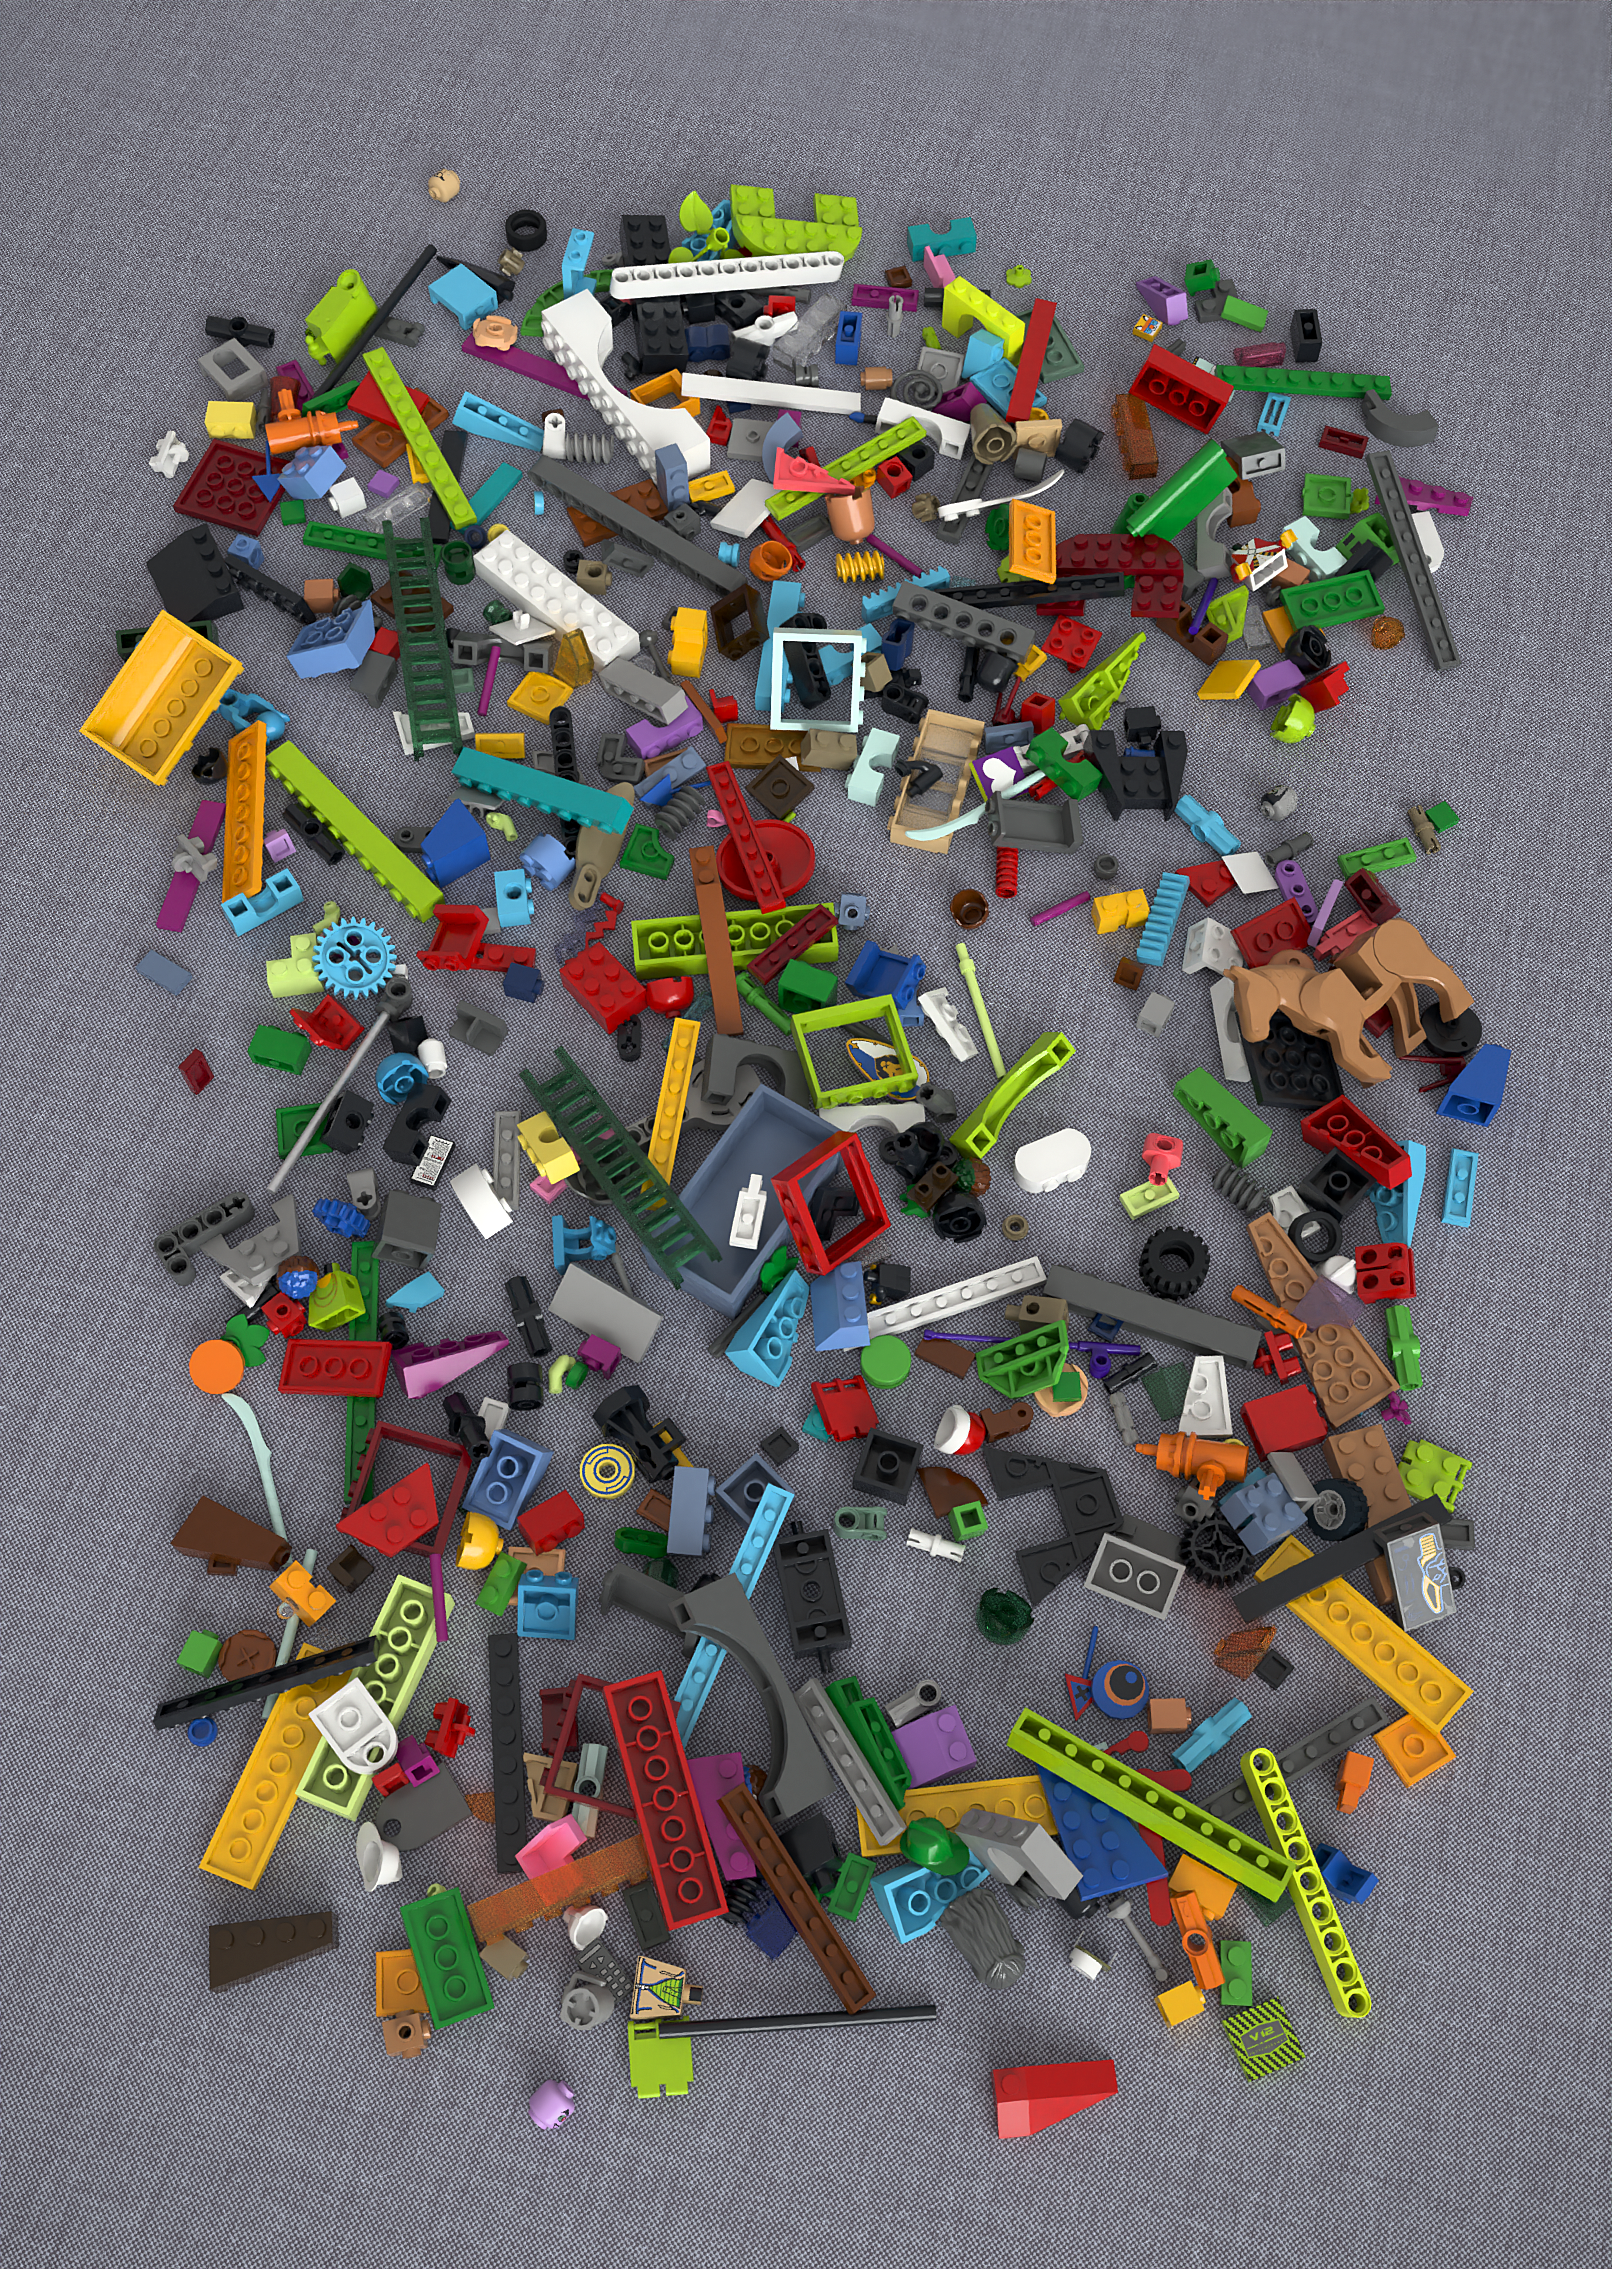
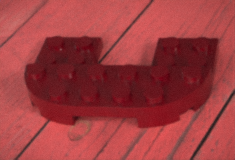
[1036,534,1184,618]

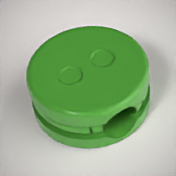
[860,1335,911,1389]

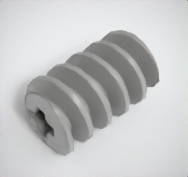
[566,432,614,464]

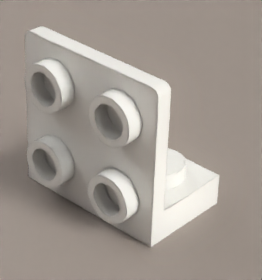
[1182,917,1244,976]

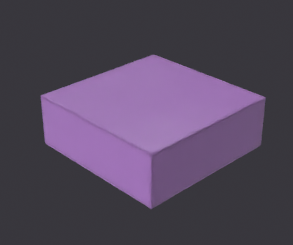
[367,470,400,499]

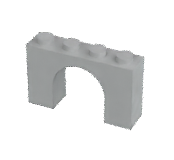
[954,1808,1083,1900]

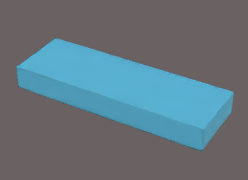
[1441,1148,1479,1228]

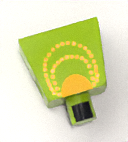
[308,1263,366,1333]

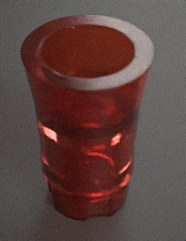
[269,376,301,423]

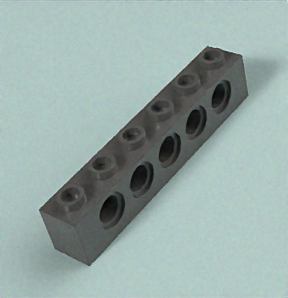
[892,581,1036,665]

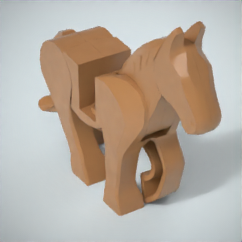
[1223,917,1474,1089]

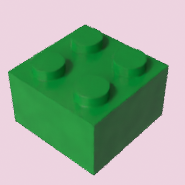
[778,959,838,1014]

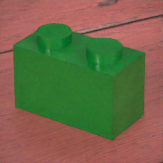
[247,1025,312,1076]

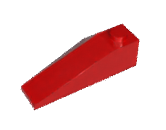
[990,2059,1118,2139]

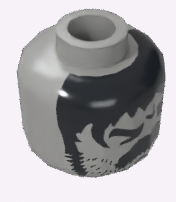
[1261,785,1298,821]

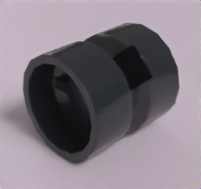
[507,1362,544,1411]

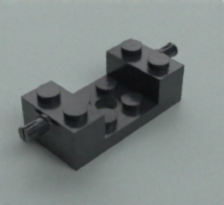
[772,1521,852,1674]

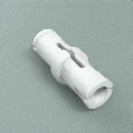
[906,1528,966,1563]

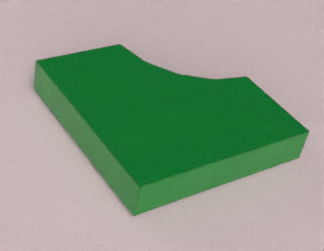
[620,823,675,881]

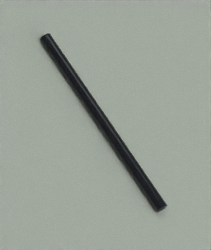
[658,2004,937,2039]

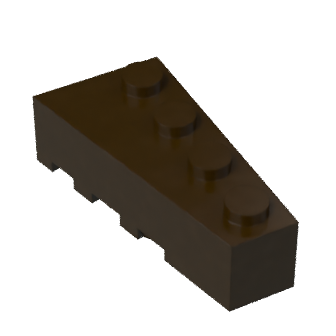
[209,1911,339,1994]

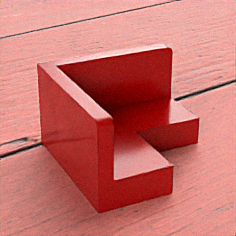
[1298,661,1350,713]

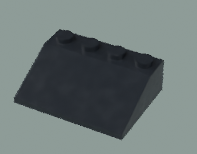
[146,523,244,623]

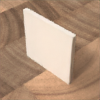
[489,610,555,645]

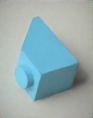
[961,329,1004,379]

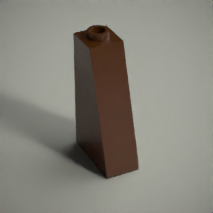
[170,1495,293,1572]

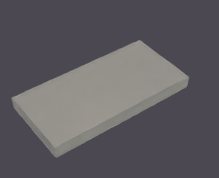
[548,1262,664,1363]

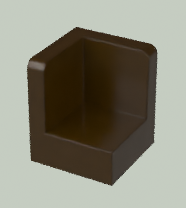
[326,1544,375,1594]

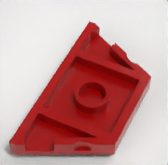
[335,1463,439,1558]

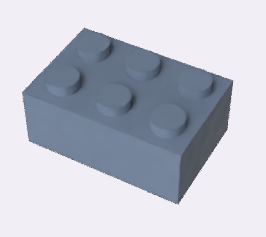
[667,1466,717,1559]

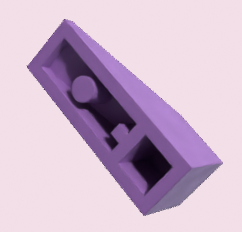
[1136,276,1188,326]

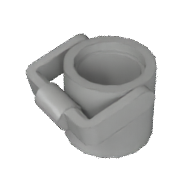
[560,1971,615,2030]

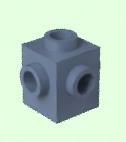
[834,892,870,930]

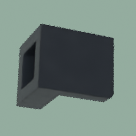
[387,1015,428,1053]

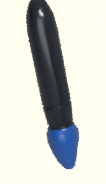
[849,412,878,425]

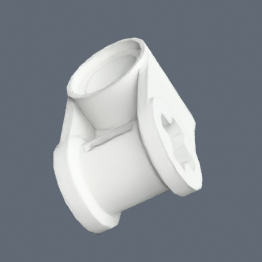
[543,413,566,459]

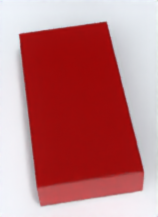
[371,1762,410,1798]

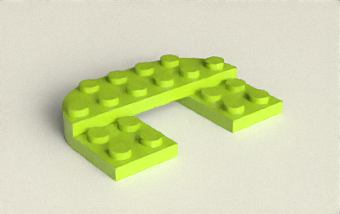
[729,184,862,266]

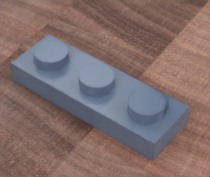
[633,746,706,809]

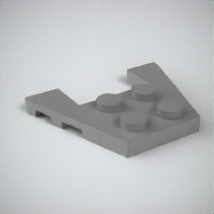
[200,1193,302,1286]

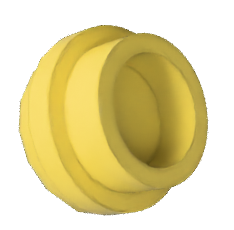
[487,523,510,542]

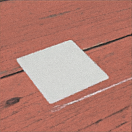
[1222,852,1279,894]

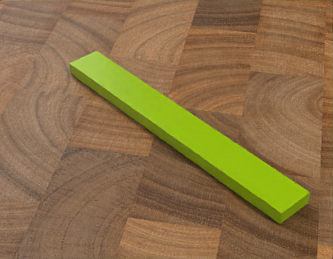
[765,416,927,521]

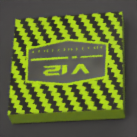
[1221,1997,1306,2083]

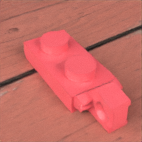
[1312,909,1378,961]

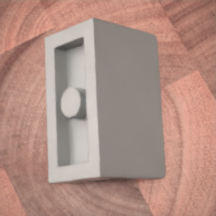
[1267,1452,1320,1513]

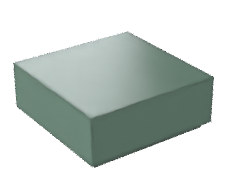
[448,667,475,694]

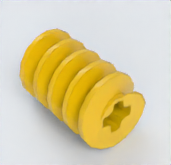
[835,550,884,583]

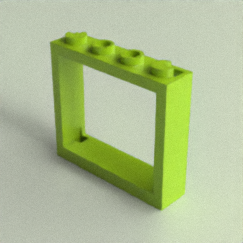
[790,994,918,1109]

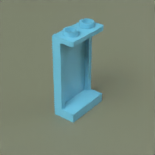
[562,228,597,300]

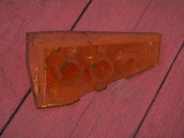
[1213,1623,1278,1682]

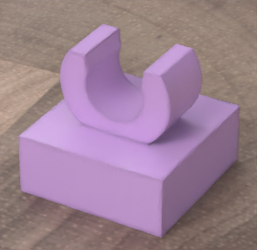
[263,828,296,863]

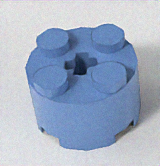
[519,832,576,891]

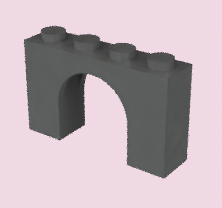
[701,1034,813,1110]

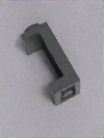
[1221,431,1286,480]

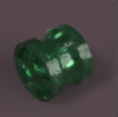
[483,600,513,626]

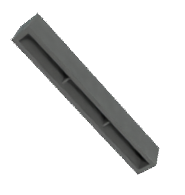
[1042,1264,1262,1370]

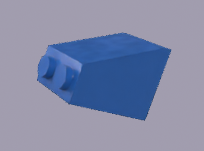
[420,798,491,889]
[1436,1043,1511,1127]

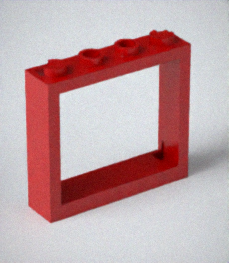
[771,1131,891,1276]

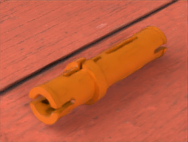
[1231,1285,1307,1339]

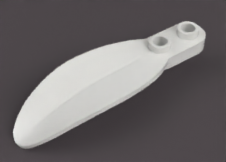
[937,469,1064,521]

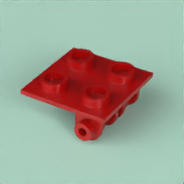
[1041,615,1103,673]

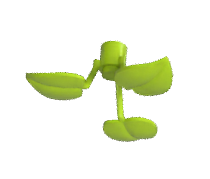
[668,191,745,264]

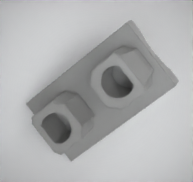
[171,834,217,883]

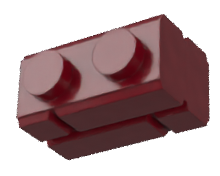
[1344,868,1401,925]

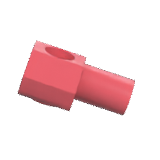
[1142,1133,1183,1186]

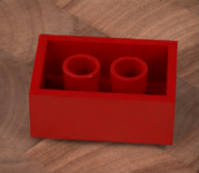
[559,942,648,1035]

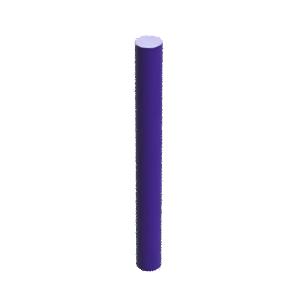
[1189,578,1218,635]

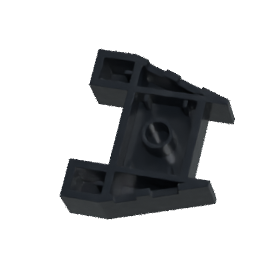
[1083,730,1188,821]

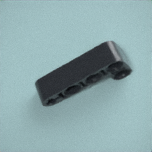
[779,613,831,710]

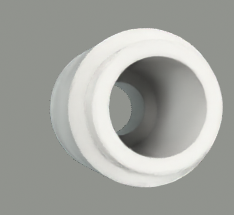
[418,1039,447,1079]

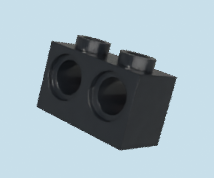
[887,440,935,482]

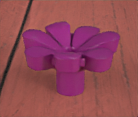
[1381,1391,1412,1425]

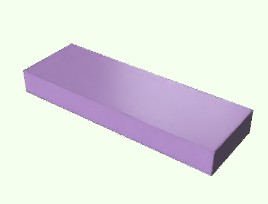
[1307,879,1343,947]

